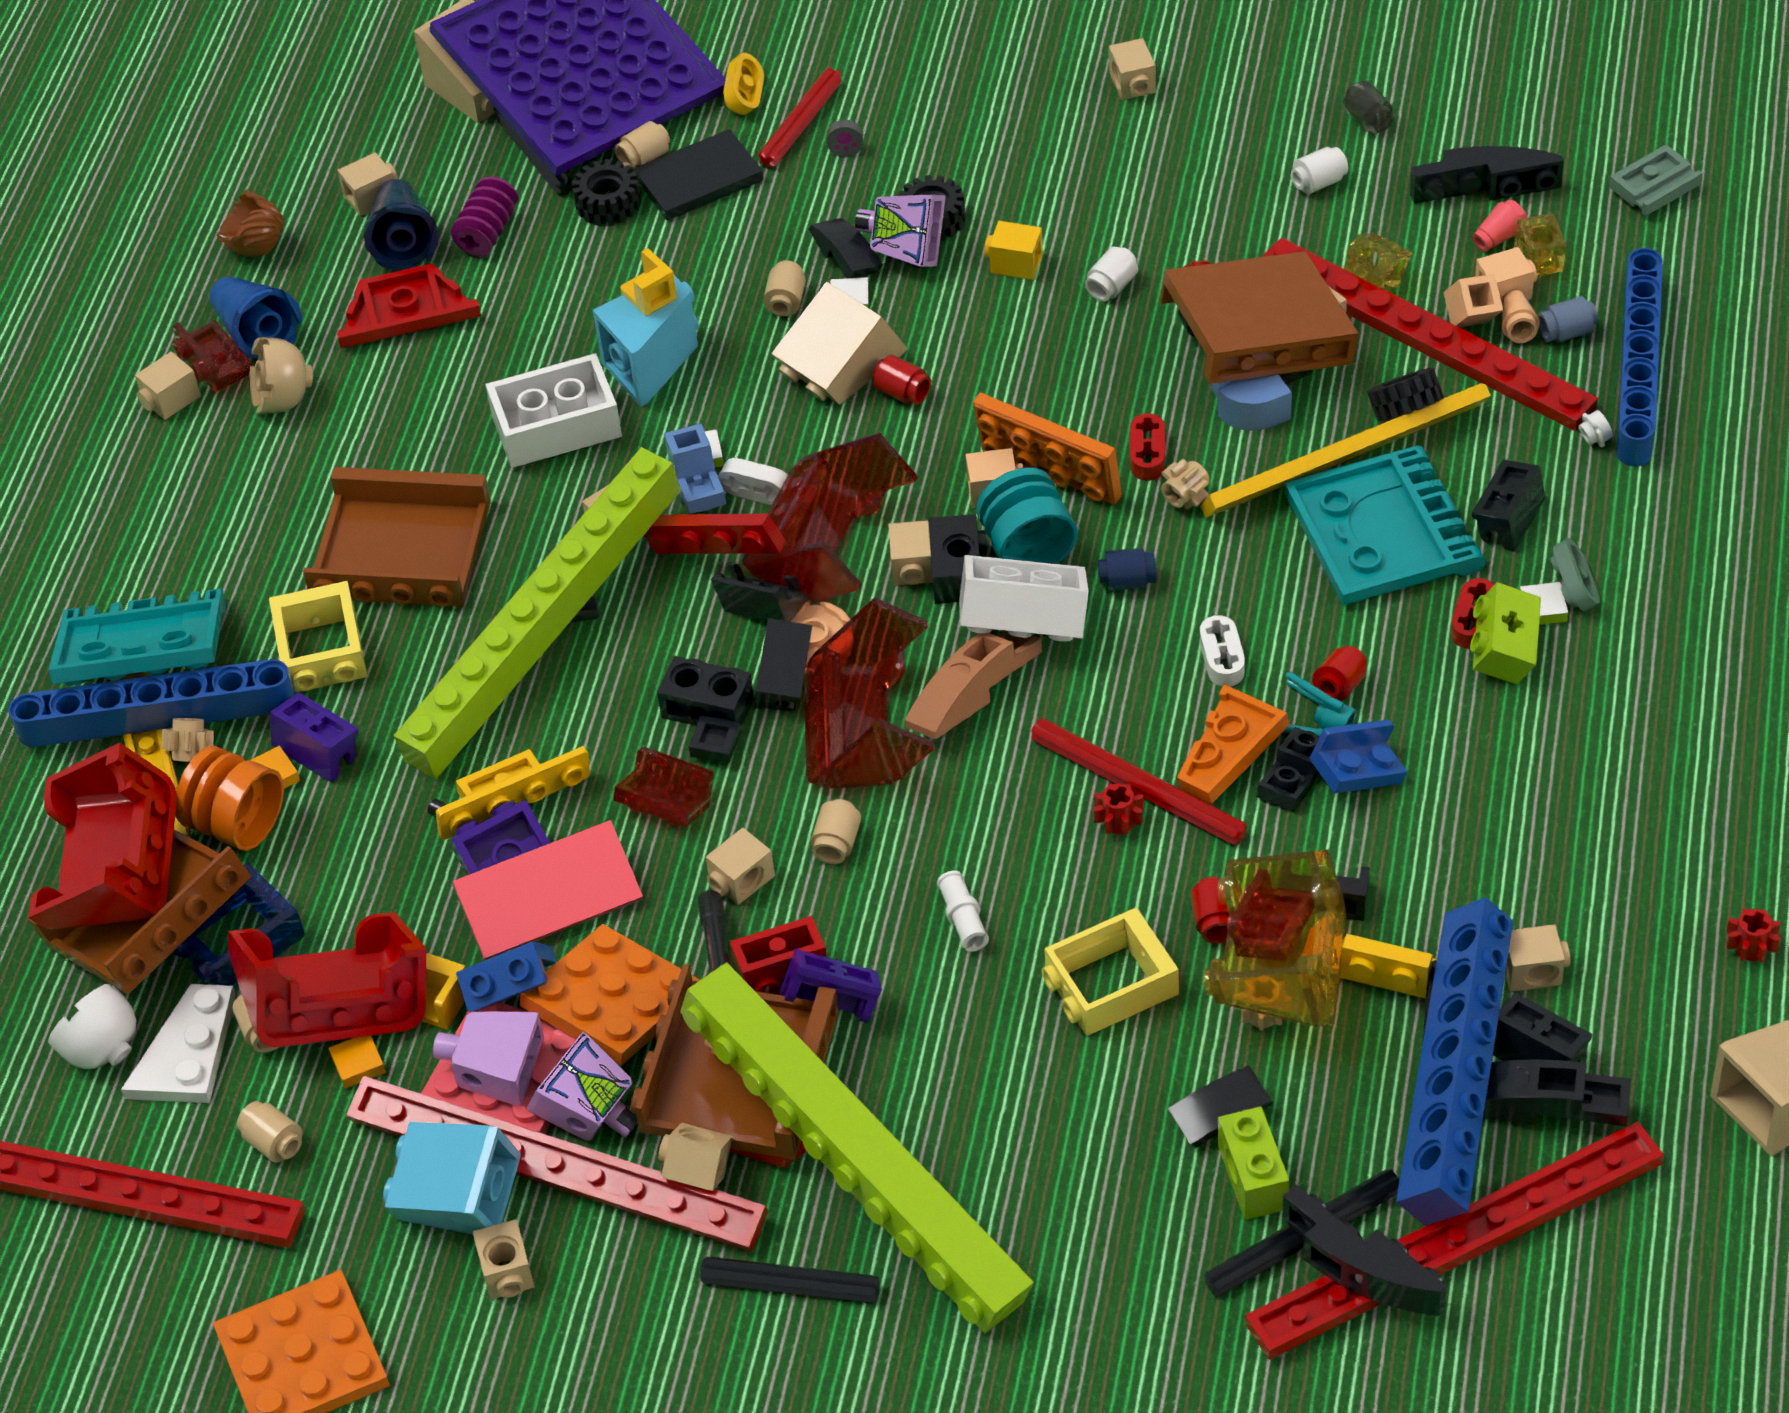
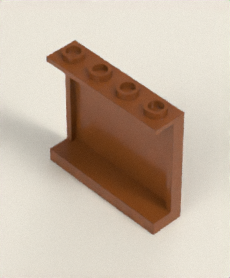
[1160,251,1359,384]
[303,467,491,607]
[27,830,251,994]
[631,964,839,1160]

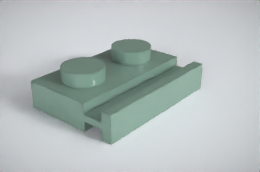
[1609,144,1703,216]

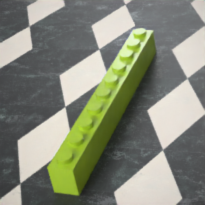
[393,447,681,779]
[680,962,1034,1334]

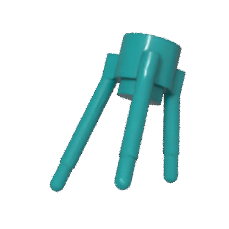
[1283,672,1357,736]

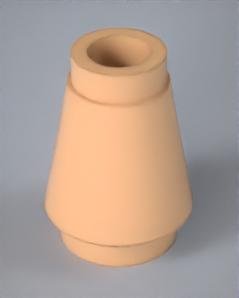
[1502,290,1540,343]

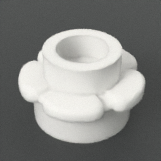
[1578,410,1614,448]

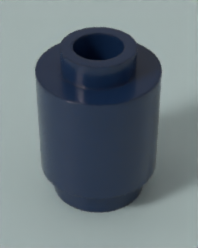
[1098,548,1156,591]

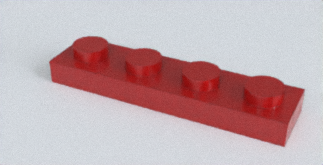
[644,514,787,554]

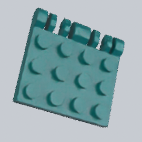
[1284,446,1486,606]
[49,588,226,686]

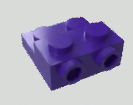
[451,800,550,875]

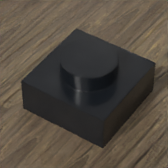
[688,715,741,764]

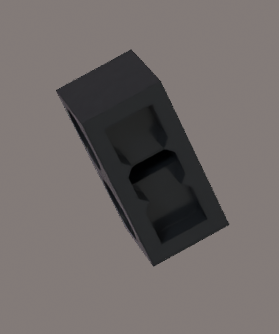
[657,656,754,728]

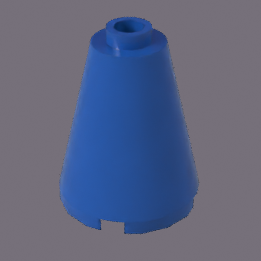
[209,276,302,358]

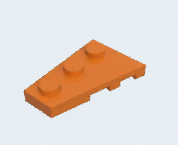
[1177,684,1290,804]

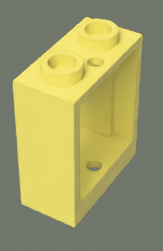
[269,581,368,693]
[1041,907,1179,1036]

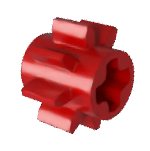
[1093,783,1144,835]
[1726,908,1781,963]

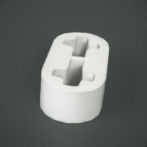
[718,458,793,506]
[1200,615,1245,687]

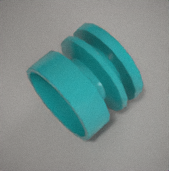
[976,468,1078,564]

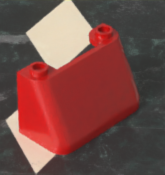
[28,743,177,930]
[228,912,426,1047]

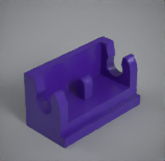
[270,692,359,782]
[780,949,882,1023]

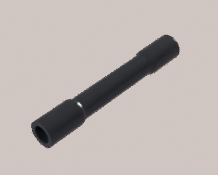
[697,890,731,974]

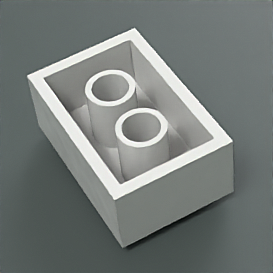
[485,353,622,468]
[959,555,1089,641]

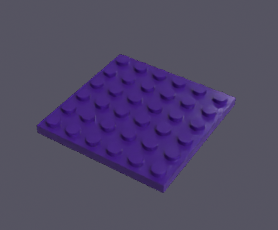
[429,0,726,176]

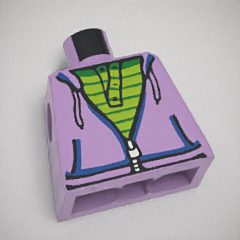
[855,195,946,267]
[526,1032,638,1141]

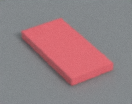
[453,820,643,961]

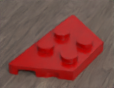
[337,263,481,348]

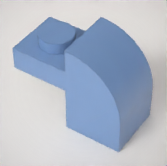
[1211,375,1292,431]
[664,424,727,514]

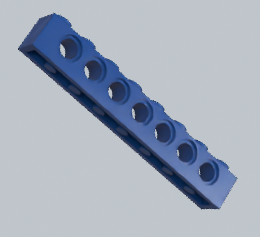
[1396,897,1513,1226]

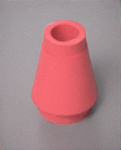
[1472,199,1528,252]

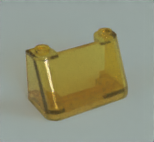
[1204,850,1346,1027]

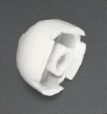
[48,984,137,1069]

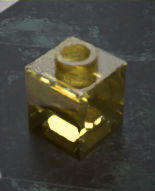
[1515,213,1566,276]
[1344,233,1412,288]

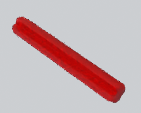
[758,67,842,169]

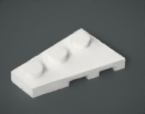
[121,984,236,1103]

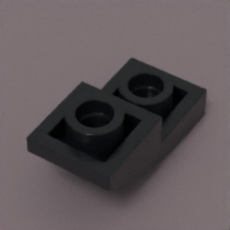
[809,218,883,279]
[1256,727,1319,812]
[1168,1066,1274,1149]

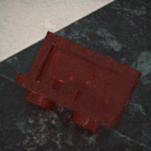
[172,320,252,393]
[613,746,714,827]
[1227,869,1316,962]

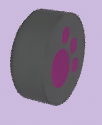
[827,120,863,157]

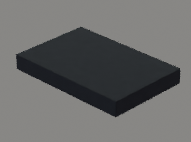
[633,129,764,221]

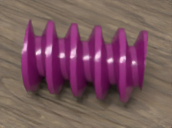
[451,177,519,258]

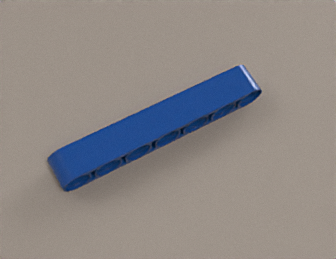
[1616,248,1663,467]
[8,659,295,747]

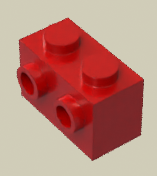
[729,916,827,995]

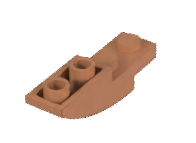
[904,630,1042,739]

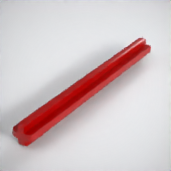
[1031,718,1247,845]

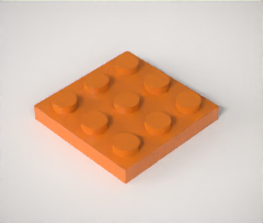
[520,924,700,1066]
[212,1269,390,1413]

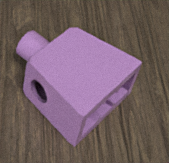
[433,1012,544,1106]

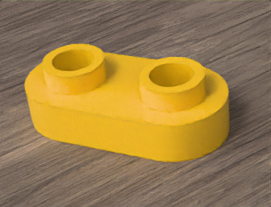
[723,53,764,115]

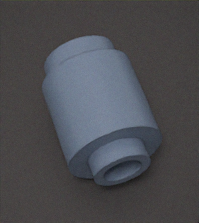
[1538,296,1598,343]

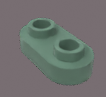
[1551,538,1600,611]

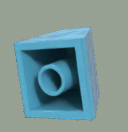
[593,275,699,407]
[383,1122,521,1234]

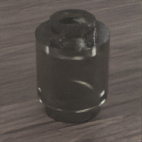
[1343,81,1394,133]

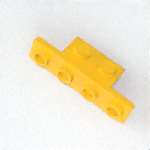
[436,746,590,840]
[1299,930,1437,998]

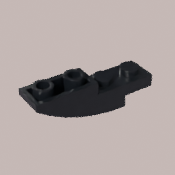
[1410,146,1564,204]
[1483,1059,1631,1126]
[1282,1185,1447,1316]

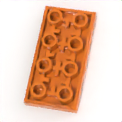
[973,392,1122,505]

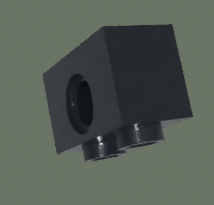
[929,514,987,604]

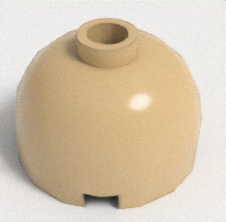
[250,337,313,414]

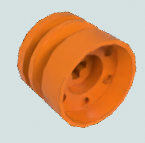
[175,745,284,851]

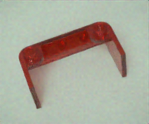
[742,433,918,602]
[804,597,935,789]

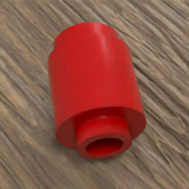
[872,355,931,404]
[1312,646,1367,701]
[1190,877,1239,943]

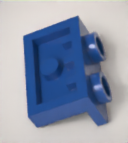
[1309,720,1407,794]
[456,941,557,1012]

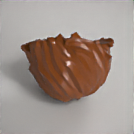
[217,189,284,257]

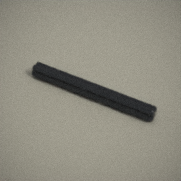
[1204,1169,1400,1296]

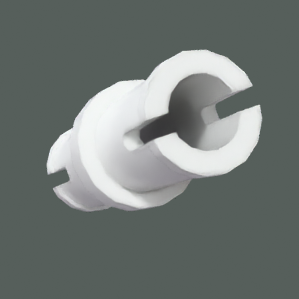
[937,871,989,951]

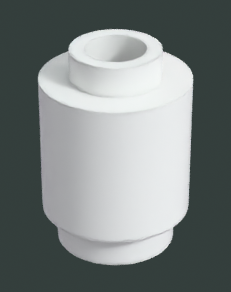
[1291,147,1348,194]
[1085,247,1138,302]

